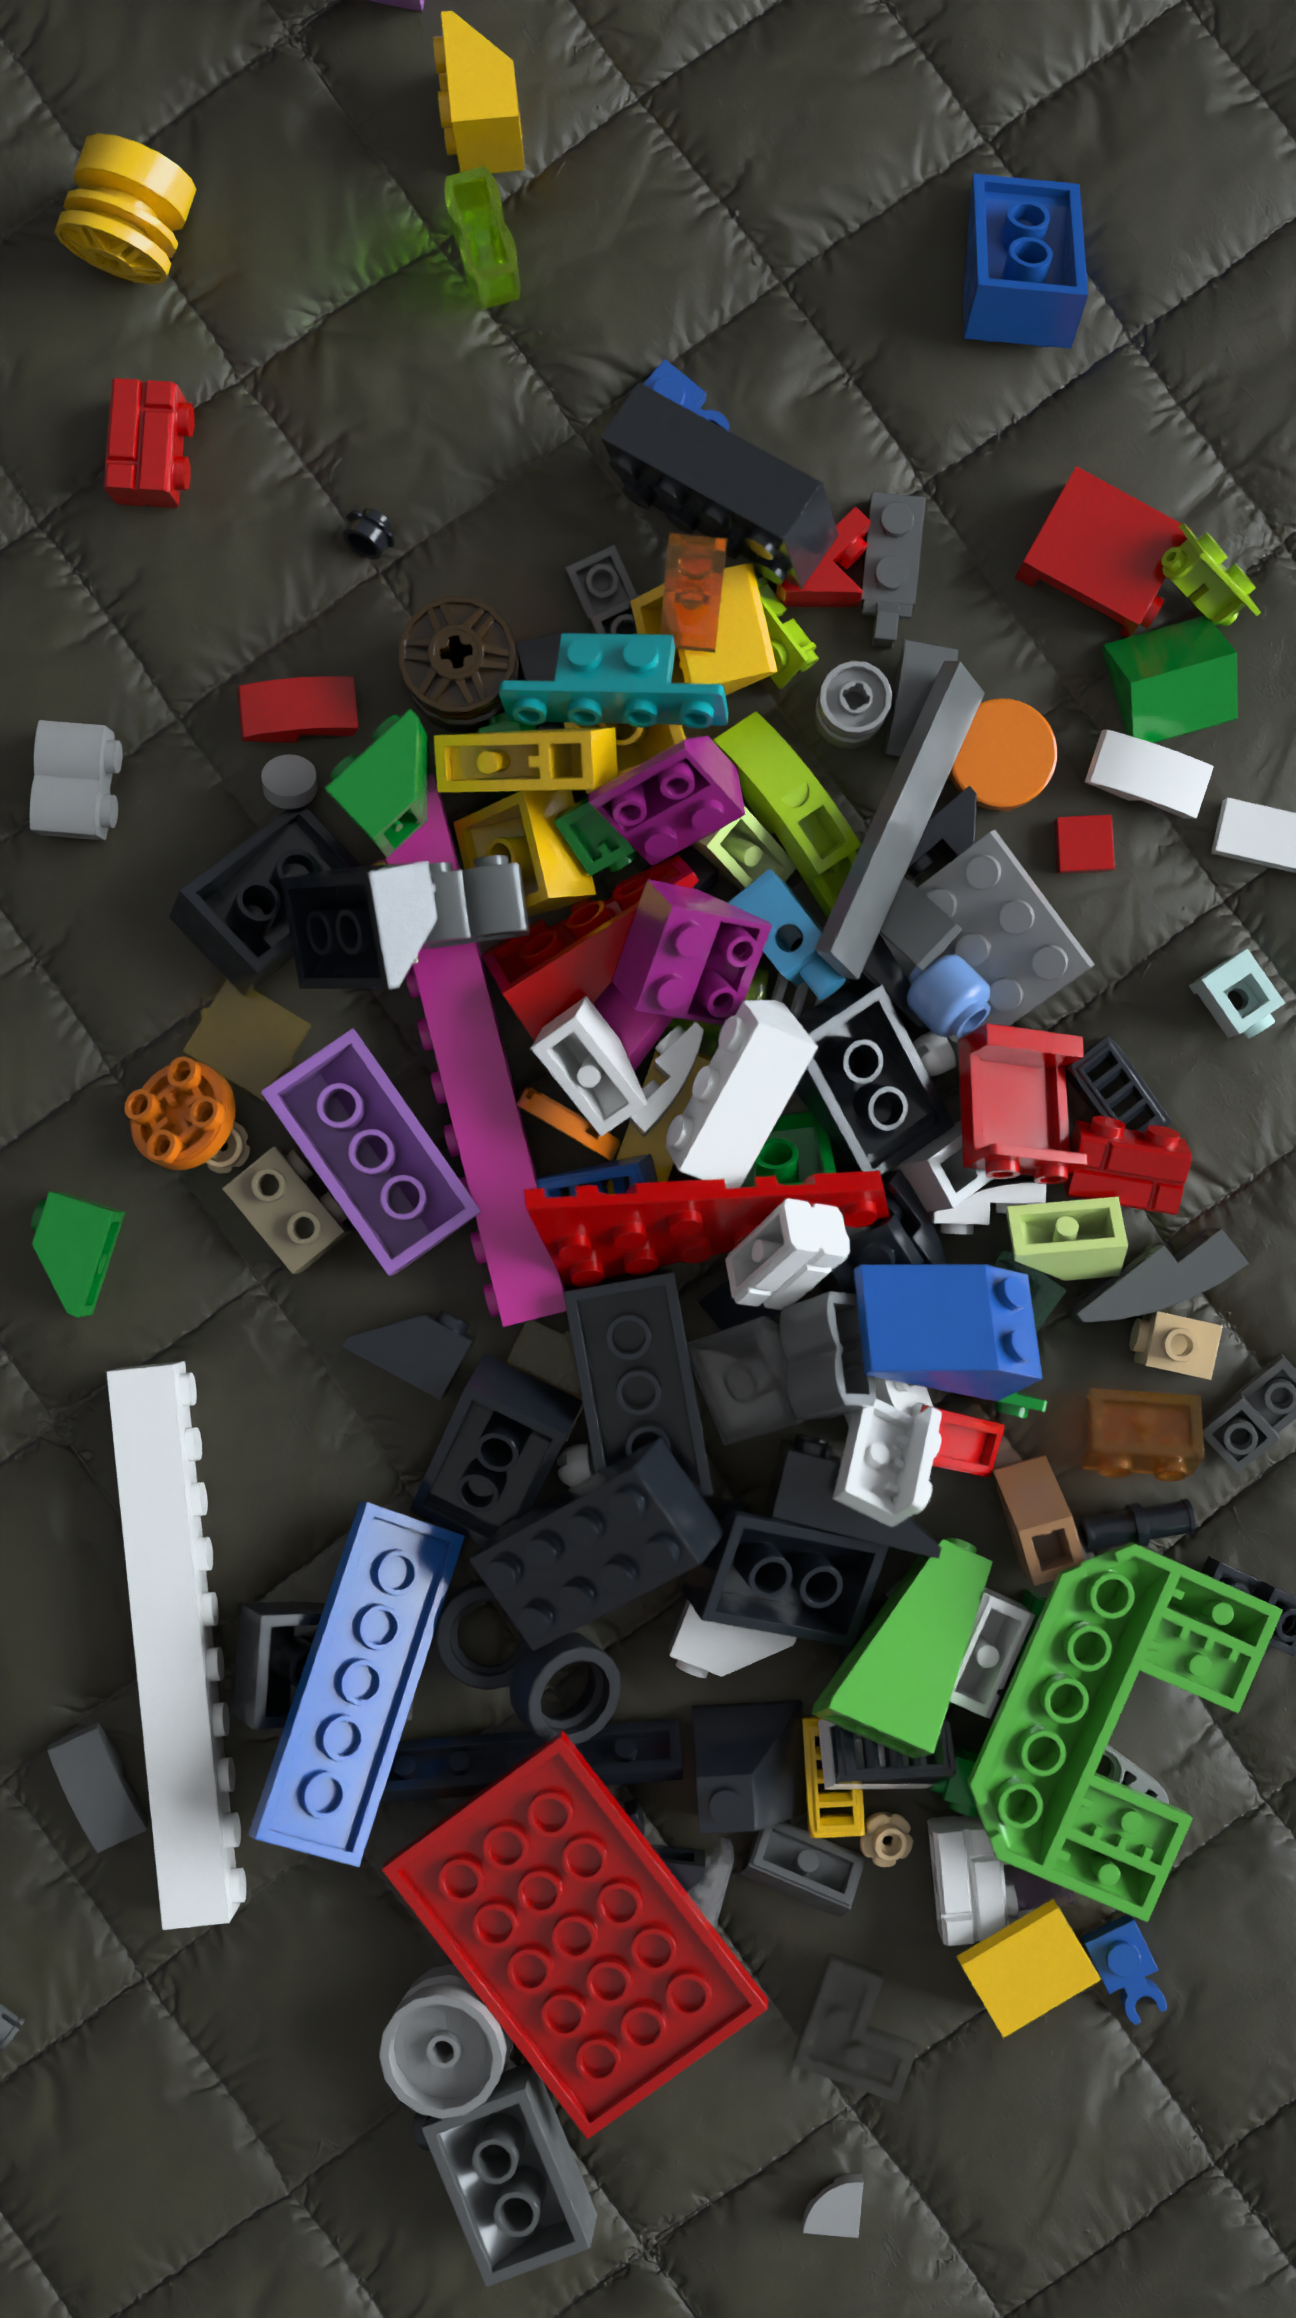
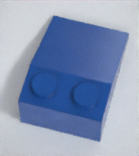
[963,173,1088,349]
[854,1265,1043,1402]

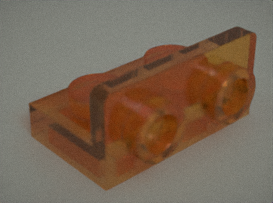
[1083,1388,1205,1482]

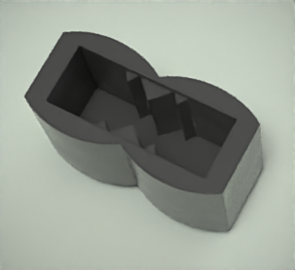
[420,855,530,950]
[780,1292,876,1420]

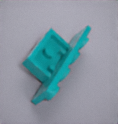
[499,633,729,729]

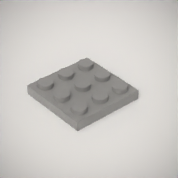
[879,830,1094,1062]

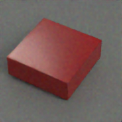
[1054,815,1115,874]

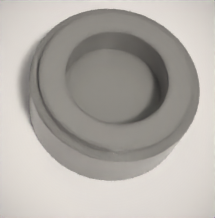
[261,754,318,809]

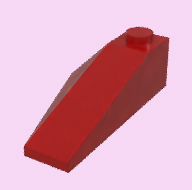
[481,855,699,1042]

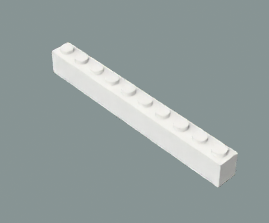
[107,1361,246,1930]

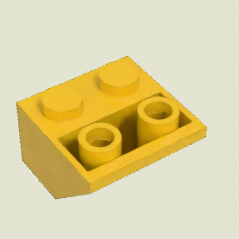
[433,11,525,176]
[630,564,778,696]

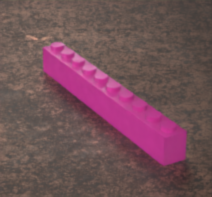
[377,774,567,1327]

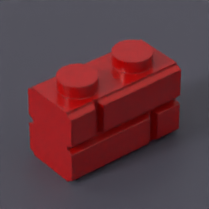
[104,378,195,508]
[1063,1116,1192,1215]

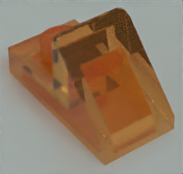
[660,533,727,653]

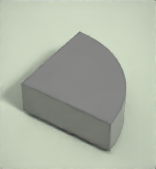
[802,2174,864,2238]

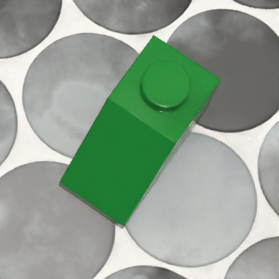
[31,1191,126,1317]

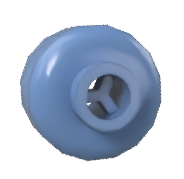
[907,954,991,1038]

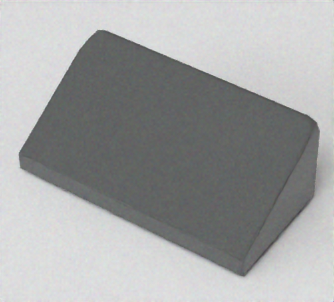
[740,1821,866,1917]

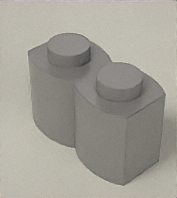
[30,720,122,841]

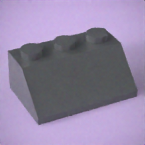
[421,2062,597,2287]

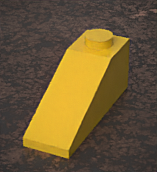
[434,727,618,793]

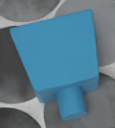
[728,869,846,1000]

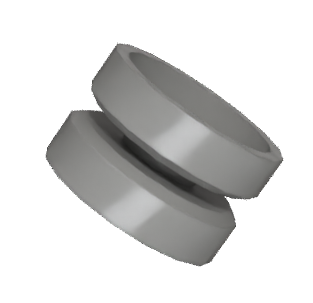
[379,1964,514,2119]

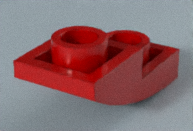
[237,676,359,743]

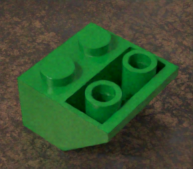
[325,709,430,858]

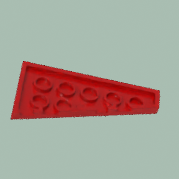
[523,1171,890,1287]

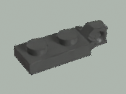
[859,492,926,648]

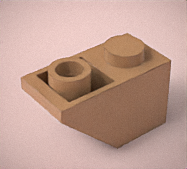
[992,1454,1085,1586]

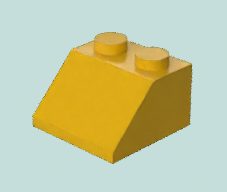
[453,790,596,916]

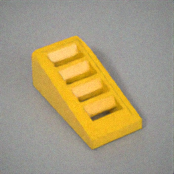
[802,1716,865,1838]

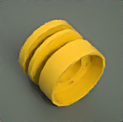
[54,133,196,285]

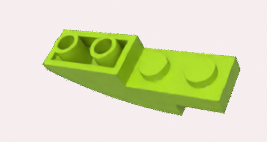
[712,711,862,919]

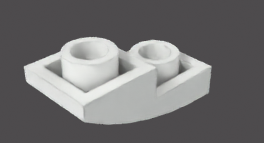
[1085,730,1214,819]
[629,1022,704,1137]
[927,1180,1046,1234]

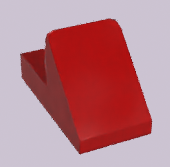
[776,506,871,608]

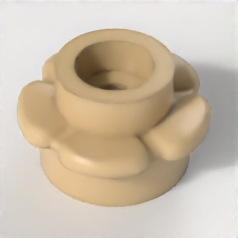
[206,1122,250,1173]
[860,1812,913,1867]

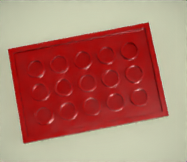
[382,1730,768,2139]

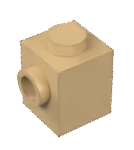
[1130,1311,1223,1380]

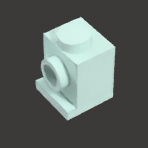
[1188,948,1285,1040]

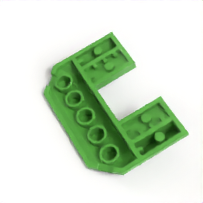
[967,1542,1283,1922]

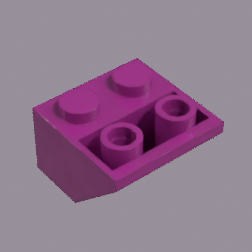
[588,736,746,866]
[612,879,772,1025]

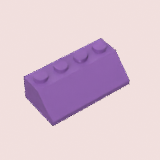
[261,1028,481,1276]

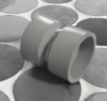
[814,661,892,749]

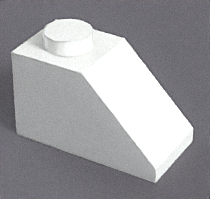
[531,996,647,1136]
[669,1600,797,1678]

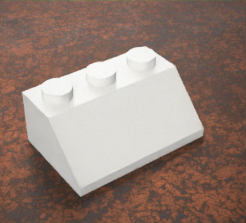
[665,1000,818,1188]

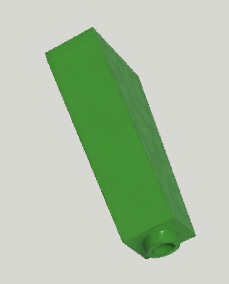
[811,1538,993,1758]

